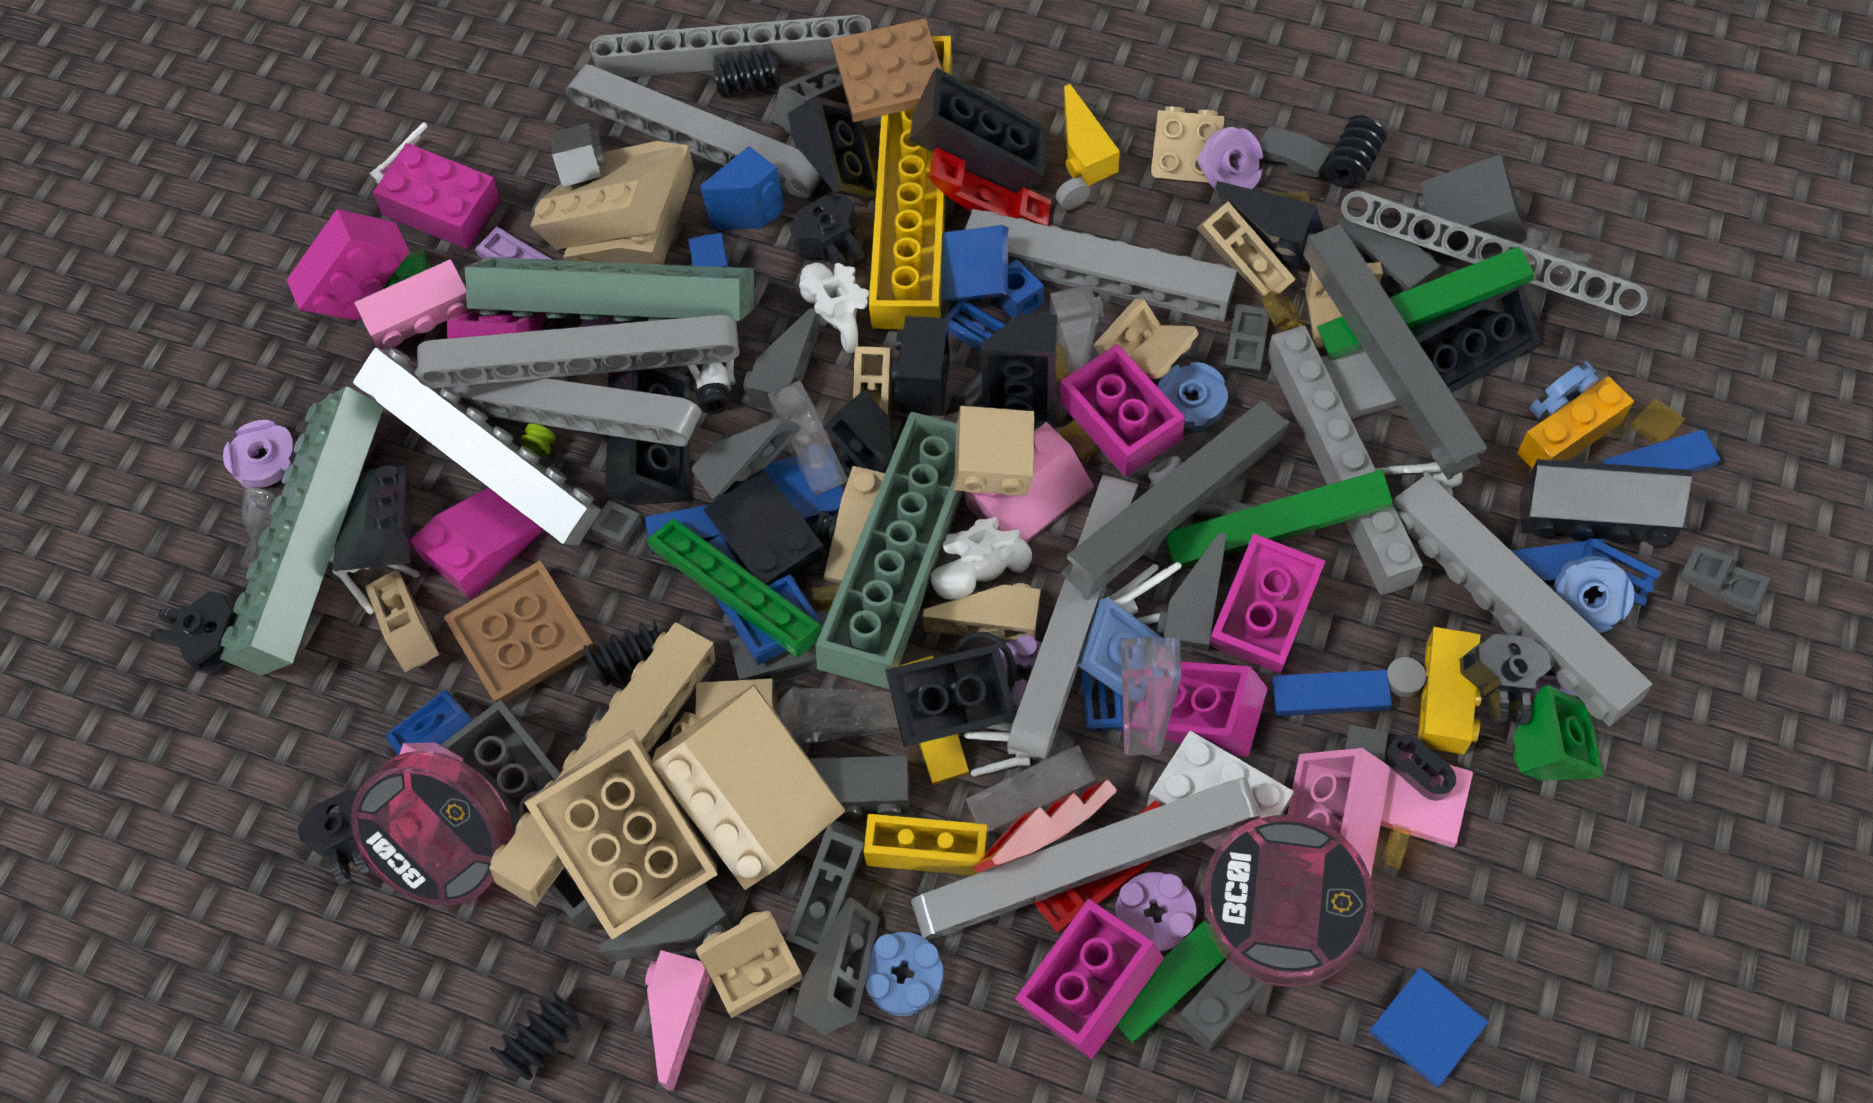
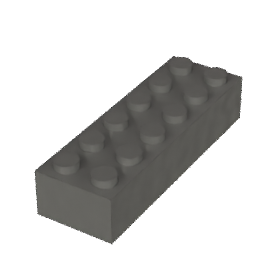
[441,700,598,932]

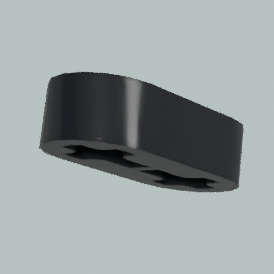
[1386,734,1456,801]

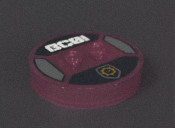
[351,751,513,906]
[1203,815,1374,987]

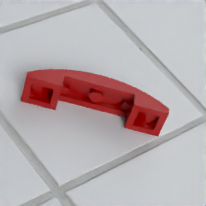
[929,147,1051,226]
[1034,800,1161,934]

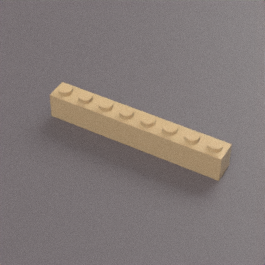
[490,622,716,907]

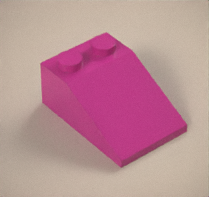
[447,309,547,339]
[410,488,544,600]
[1209,533,1325,674]
[1127,660,1268,757]

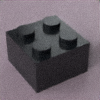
[892,316,951,416]

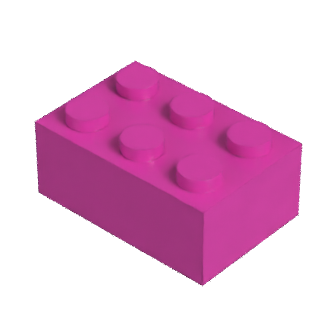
[373,143,500,250]
[286,209,410,321]
[1060,344,1185,477]
[1015,899,1164,1060]

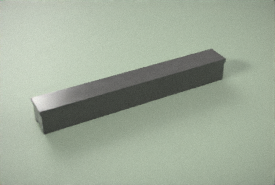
[1303,224,1487,480]
[1061,400,1290,600]

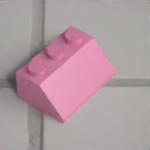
[354,259,471,350]
[965,422,1094,543]
[1279,748,1391,879]

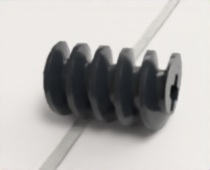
[712,46,781,96]
[1324,115,1388,188]
[583,618,661,687]
[489,988,582,1081]

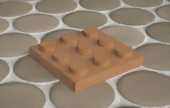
[831,18,942,122]
[444,560,596,704]

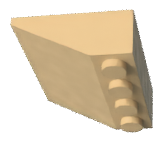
[563,141,695,264]
[530,146,684,250]
[651,684,845,890]
[524,730,718,940]

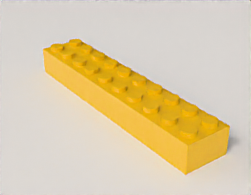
[869,36,953,329]

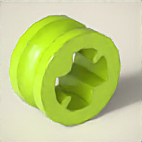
[520,424,556,456]

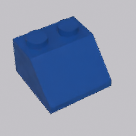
[700,146,785,230]

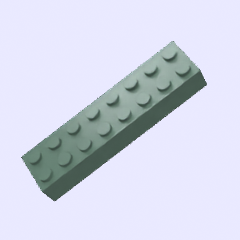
[465,257,754,325]
[220,386,384,676]
[816,412,964,689]

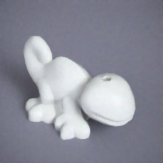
[799,263,870,354]
[930,517,1032,600]

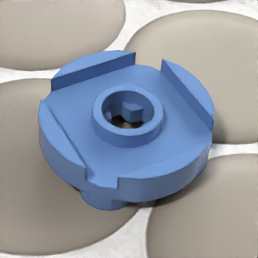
[1530,361,1599,420]
[1158,362,1228,433]
[1553,556,1634,633]
[864,932,944,1016]

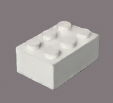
[1147,731,1294,854]

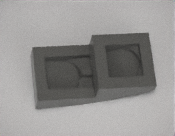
[1259,126,1333,178]
[1225,304,1271,372]
[1681,545,1771,615]

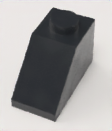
[823,390,893,472]

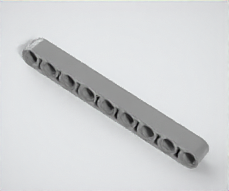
[590,15,872,78]
[566,64,822,199]
[1341,190,1648,316]
[417,315,740,388]
[441,378,702,446]
[1008,474,1139,759]
[911,777,1262,940]

